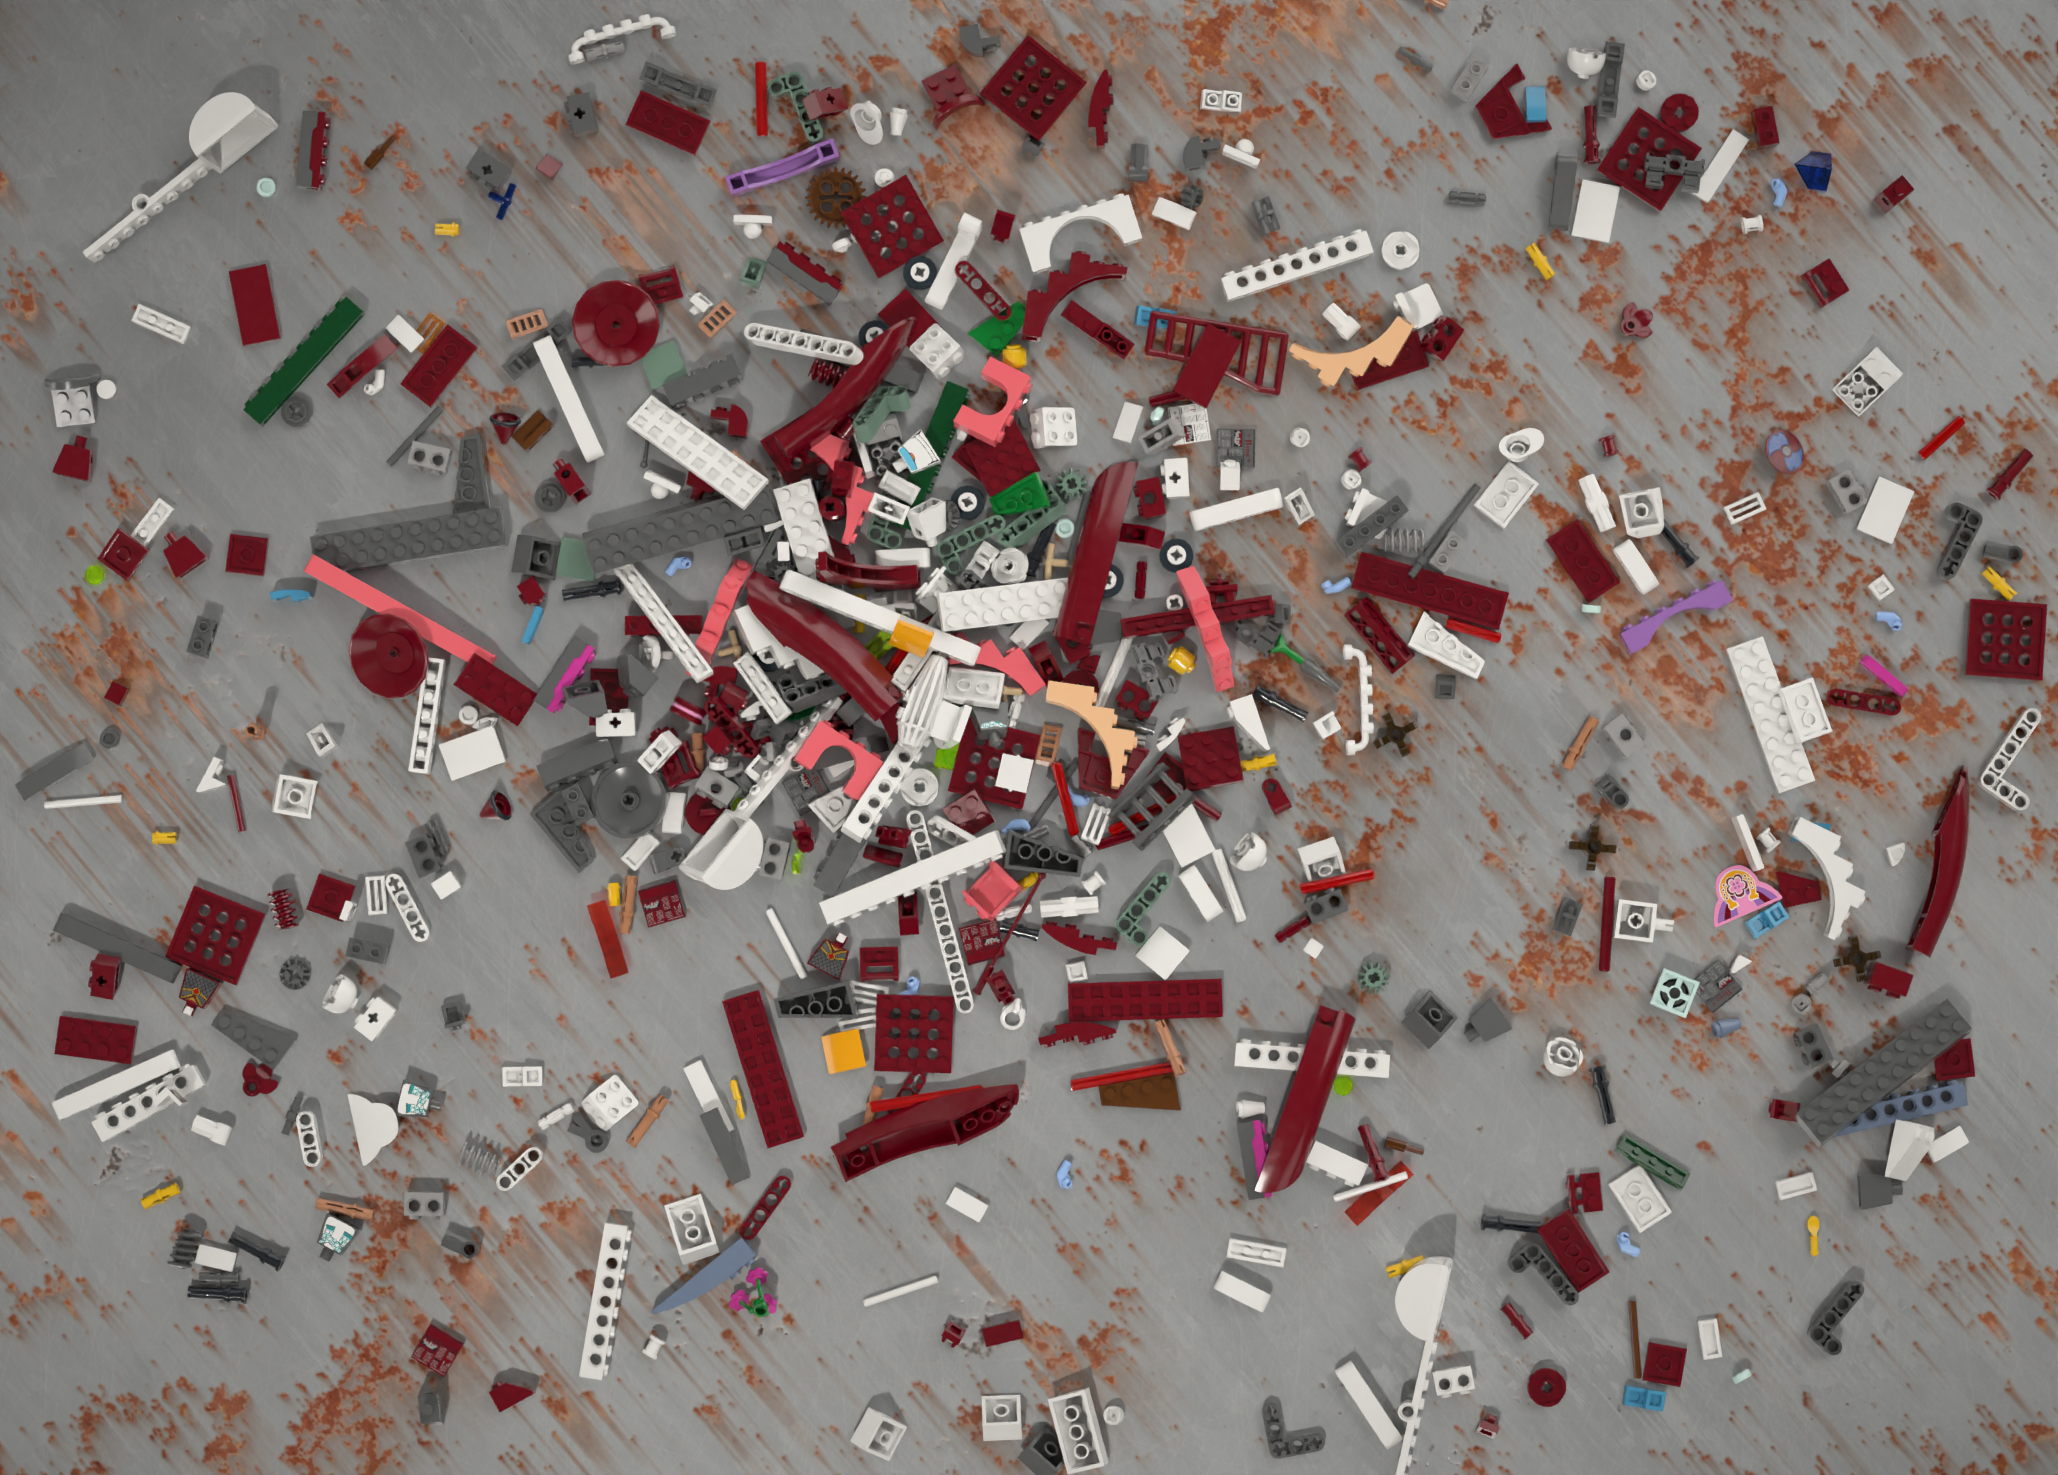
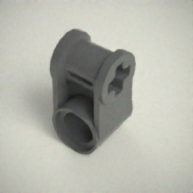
[1594,773,1629,810]
[648,848,687,874]

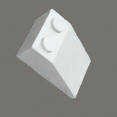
[1226,694,1270,752]
[1885,1119,1935,1181]
[664,1194,720,1265]

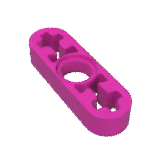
[1860,654,1908,697]

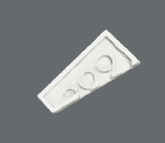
[1407,611,1485,679]
[807,784,885,833]

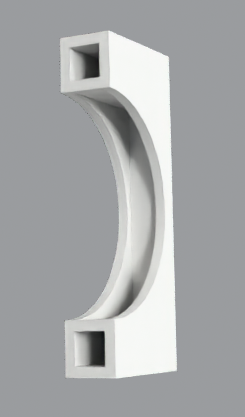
[1019,193,1142,275]

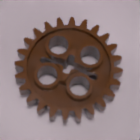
[805,166,867,229]

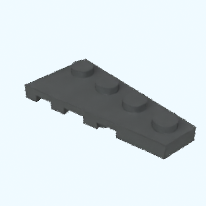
[453,434,491,514]
[530,790,594,873]
[211,1010,297,1071]

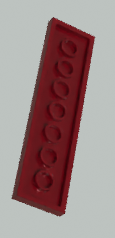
[1351,552,1509,630]

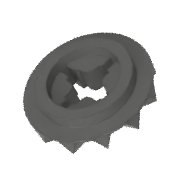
[281,397,312,427]
[535,482,565,513]
[944,500,960,530]
[279,959,310,990]

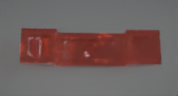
[587,900,629,979]
[1344,1160,1414,1226]

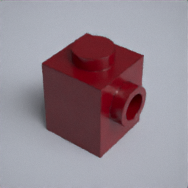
[516,576,547,607]

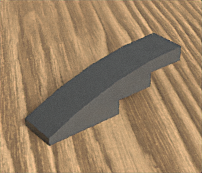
[15,743,94,801]
[700,1107,750,1185]

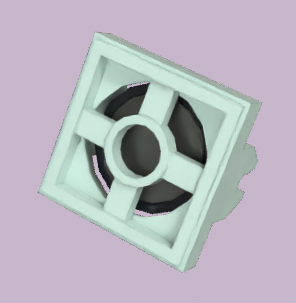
[1649,968,1700,1018]

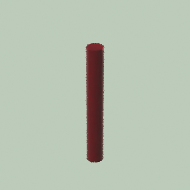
[227,775,246,832]

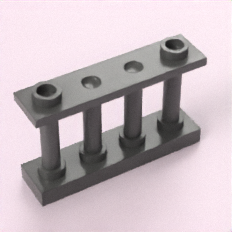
[1107,762,1197,851]

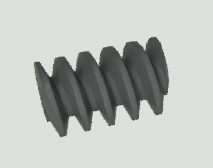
[167,1226,202,1269]

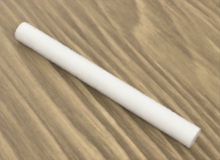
[44,795,122,809]
[765,908,807,980]
[1333,1171,1408,1202]
[863,1275,938,1307]

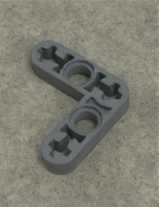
[1262,1403,1325,1459]

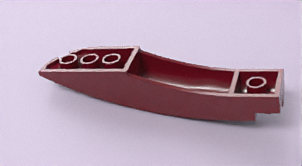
[775,317,918,459]
[1053,461,1138,646]
[745,571,903,722]
[1906,765,1970,958]
[1255,1005,1356,1193]
[830,1084,1019,1182]

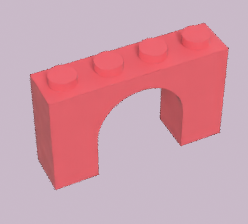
[954,357,1033,447]
[793,720,884,802]

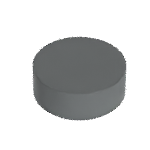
[100,729,120,749]

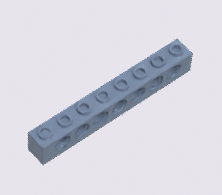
[1834,1080,1968,1137]

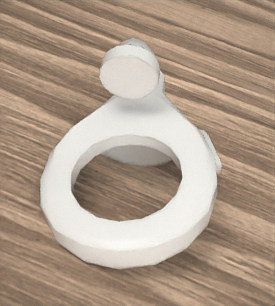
[1000,998,1026,1030]

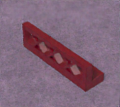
[1344,597,1415,674]

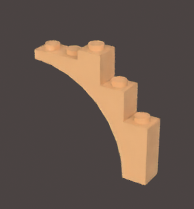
[1289,316,1415,387]
[1045,681,1138,789]

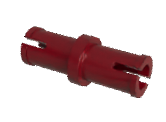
[1500,1302,1534,1340]

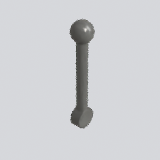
[640,440,649,469]

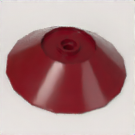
[572,280,660,367]
[348,614,429,699]

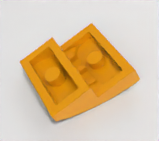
[888,619,934,658]
[821,1028,866,1074]

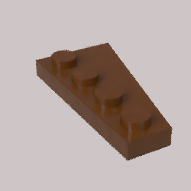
[1098,1073,1181,1111]

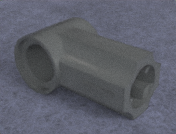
[1128,143,1148,182]
[1983,541,2023,564]
[441,1230,481,1259]

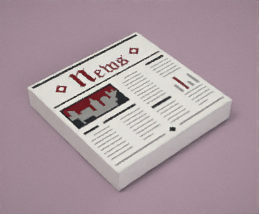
[1168,404,1211,446]

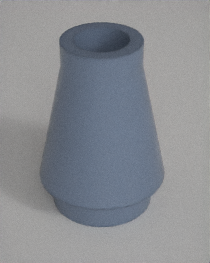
[1711,1018,1741,1038]

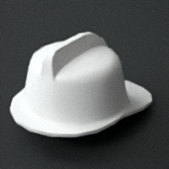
[850,101,883,145]
[1499,428,1544,462]

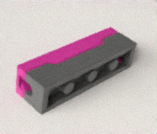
[533,636,596,714]
[1236,1120,1272,1200]

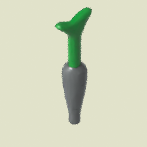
[1270,634,1341,693]

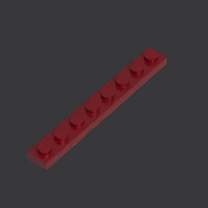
[1120,595,1275,639]

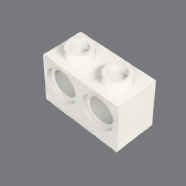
[637,730,682,774]
[1431,1364,1475,1398]

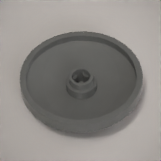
[591,762,667,839]

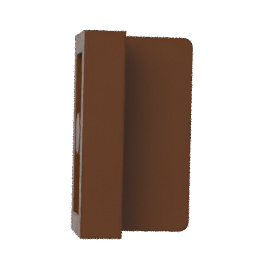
[512,410,554,453]

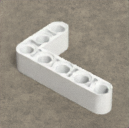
[925,213,983,310]
[1977,708,2041,811]

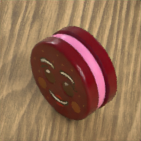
[669,696,707,726]

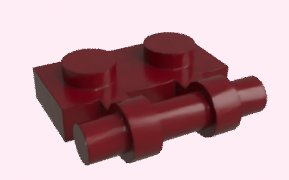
[1565,1172,1603,1214]

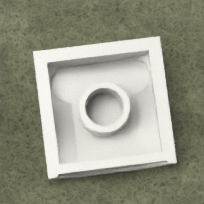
[272,774,318,819]

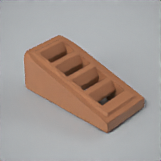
[697,299,738,340]
[505,309,548,340]
[1035,724,1062,767]

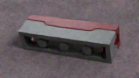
[296,110,331,191]
[767,241,843,306]

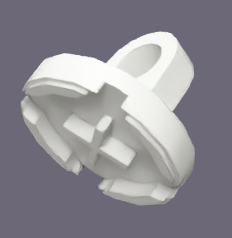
[638,635,674,673]

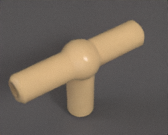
[1043,543,1068,580]
[718,629,743,660]
[1001,685,1023,708]

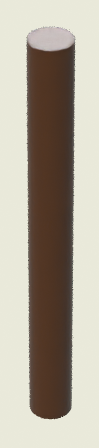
[1628,1301,1642,1379]

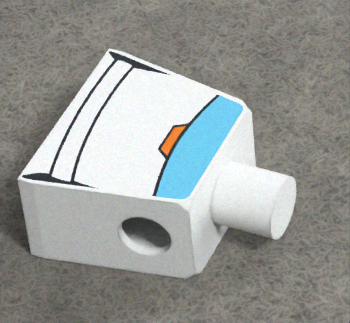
[892,430,941,474]

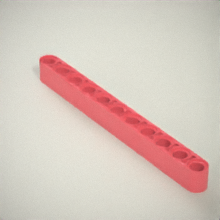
[303,554,497,664]

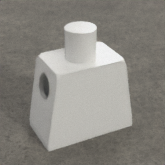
[907,497,946,547]

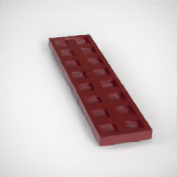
[1068,979,1223,1022]
[722,990,805,1149]

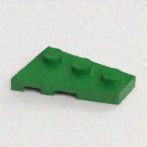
[989,472,1051,516]

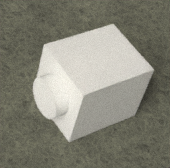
[1220,460,1240,490]

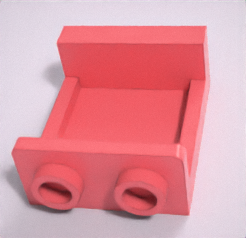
[961,861,1024,922]

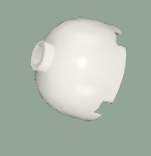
[1567,47,1606,79]
[1230,832,1267,871]
[322,974,358,1013]
[1543,1037,1583,1077]

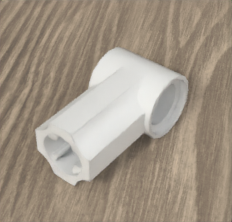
[1322,302,1361,341]
[191,1115,233,1146]

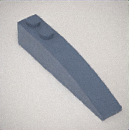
[651,1237,757,1314]

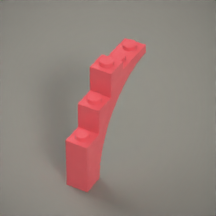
[809,435,873,547]
[686,558,754,676]
[1176,566,1235,692]
[919,631,1046,697]

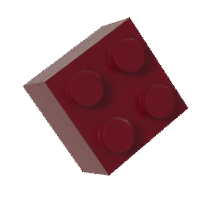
[1863,962,1914,999]

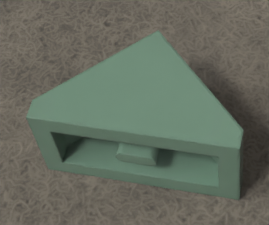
[739,257,767,291]

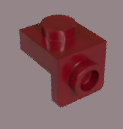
[649,726,679,744]
[1768,1099,1801,1122]

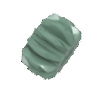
[1055,468,1088,501]
[1357,962,1390,994]

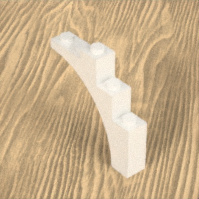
[732,605,824,682]
[1787,816,1865,940]

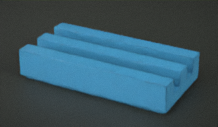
[522,606,544,645]

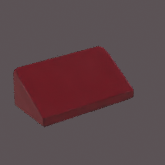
[862,844,903,868]
[982,1319,1024,1347]

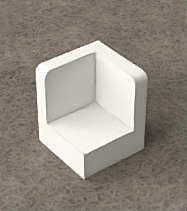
[1312,711,1341,740]
[744,754,772,783]
[431,871,463,899]

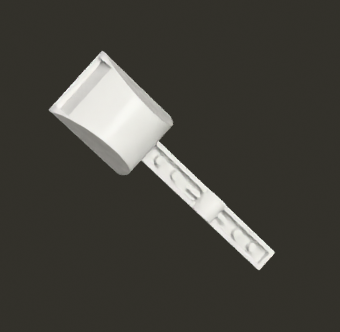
[83,92,278,263]
[679,697,843,890]
[1395,1256,1453,1475]

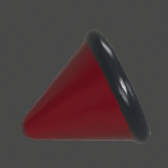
[489,412,522,445]
[479,790,512,821]

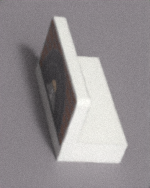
[152,1087,188,1106]

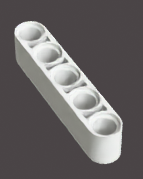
[1189,488,1284,532]
[1335,1360,1403,1450]

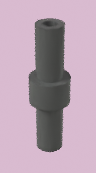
[1397,46,1434,72]
[281,1097,302,1136]

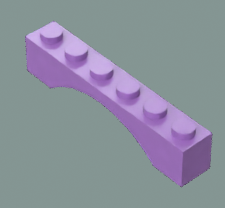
[725,138,840,199]
[1619,579,1733,655]

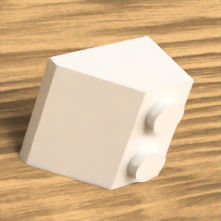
[1298,837,1346,882]
[981,1395,1022,1441]
[851,1407,907,1461]

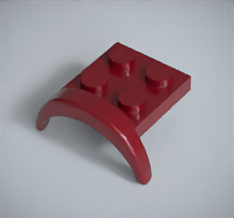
[922,64,986,130]

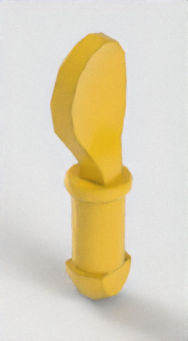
[729,1079,745,1120]
[1807,1215,1819,1257]

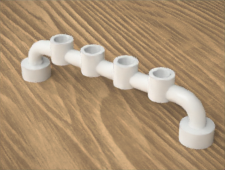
[568,14,677,65]
[1343,644,1374,755]

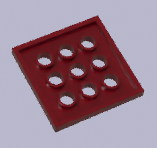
[980,35,1087,141]
[1596,107,1702,212]
[840,175,944,279]
[760,408,863,492]
[1965,598,2047,681]
[948,717,1041,810]
[165,886,266,986]
[874,994,954,1073]

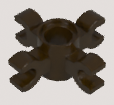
[1373,713,1418,757]
[1569,824,1617,871]
[1833,935,1882,982]

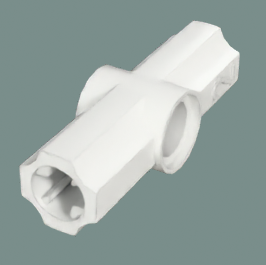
[1578,474,1616,533]
[1040,896,1099,918]

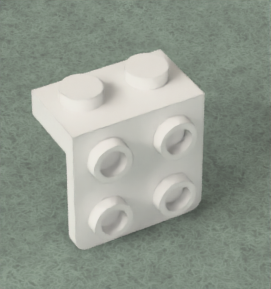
[1393,283,1443,332]
[910,323,966,381]
[1030,407,1077,449]
[1345,488,1387,539]
[914,566,955,615]
[581,1075,638,1132]

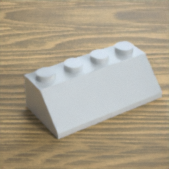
[1048,1387,1109,1475]

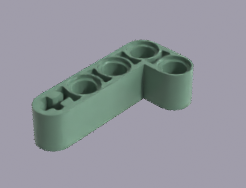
[768,72,823,145]
[852,386,911,443]
[867,472,905,549]
[998,480,1066,549]
[937,515,1006,576]
[1116,872,1171,946]

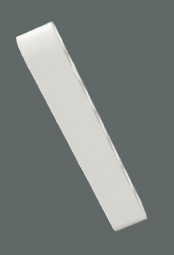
[744,323,863,365]
[533,335,605,463]
[51,1050,181,1121]

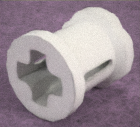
[1741,215,1764,234]
[1166,595,1183,611]
[1756,827,1781,853]
[1081,871,1106,895]
[641,1334,666,1360]

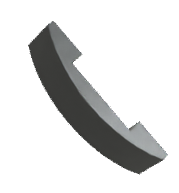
[1597,41,1625,118]
[639,61,717,107]
[502,317,572,381]
[814,732,889,771]

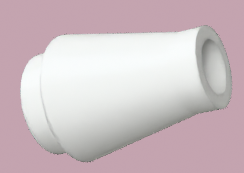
[890,107,908,136]
[1236,1100,1265,1119]

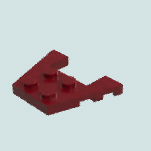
[1475,63,1552,140]
[1077,728,1150,800]

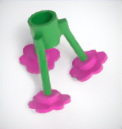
[729,1267,777,1317]

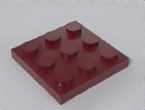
[963,420,1041,497]
[1177,726,1244,791]

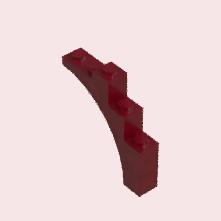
[1021,251,1127,342]
[815,551,921,592]

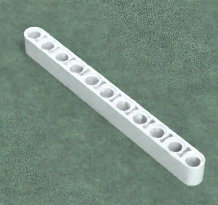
[779,570,981,666]
[906,810,974,1013]

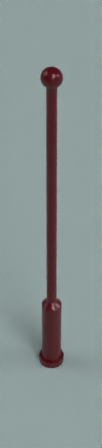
[972,873,1046,995]

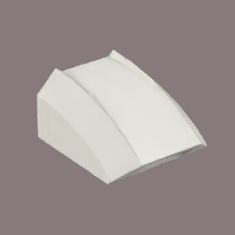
[1619,487,1664,538]

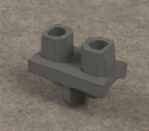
[1251,196,1280,235]
[1553,897,1583,936]

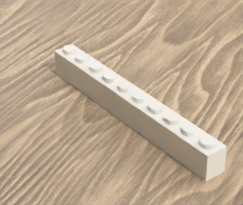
[819,831,1006,926]

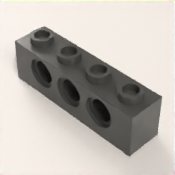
[1335,495,1409,558]

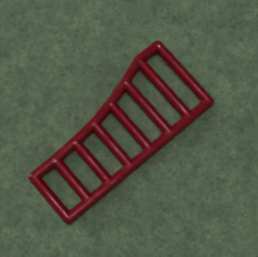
[1144,311,1289,396]

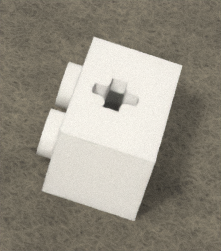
[1160,458,1190,499]
[596,709,636,737]
[354,997,398,1042]

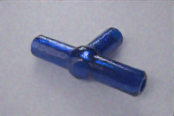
[488,183,517,220]

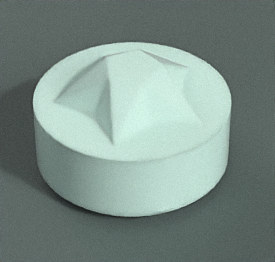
[1150,407,1164,426]

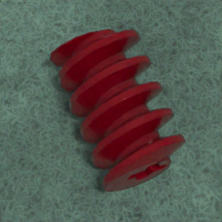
[808,358,847,388]
[818,495,847,522]
[267,889,299,931]

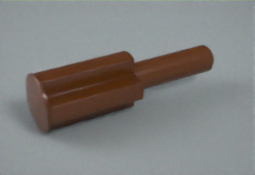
[363,137,395,170]
[1384,1136,1424,1155]

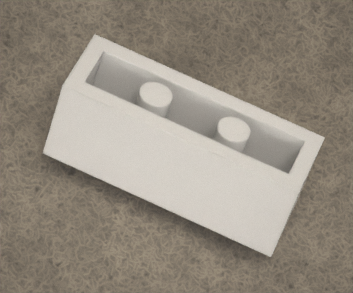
[1306,1140,1368,1187]

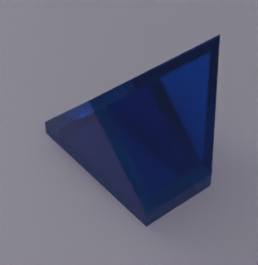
[1794,151,1832,192]

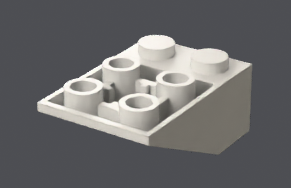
[1832,347,1903,417]

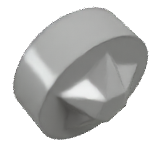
[1792,993,1812,1014]

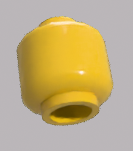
[1002,344,1027,371]
[1167,646,1196,675]

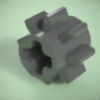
[1180,184,1204,209]

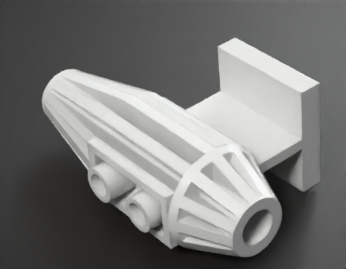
[896,653,972,751]

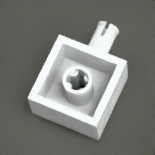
[1612,899,1674,943]

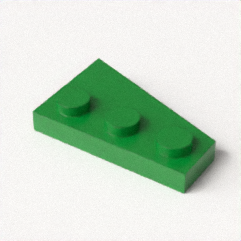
[967,301,1026,358]

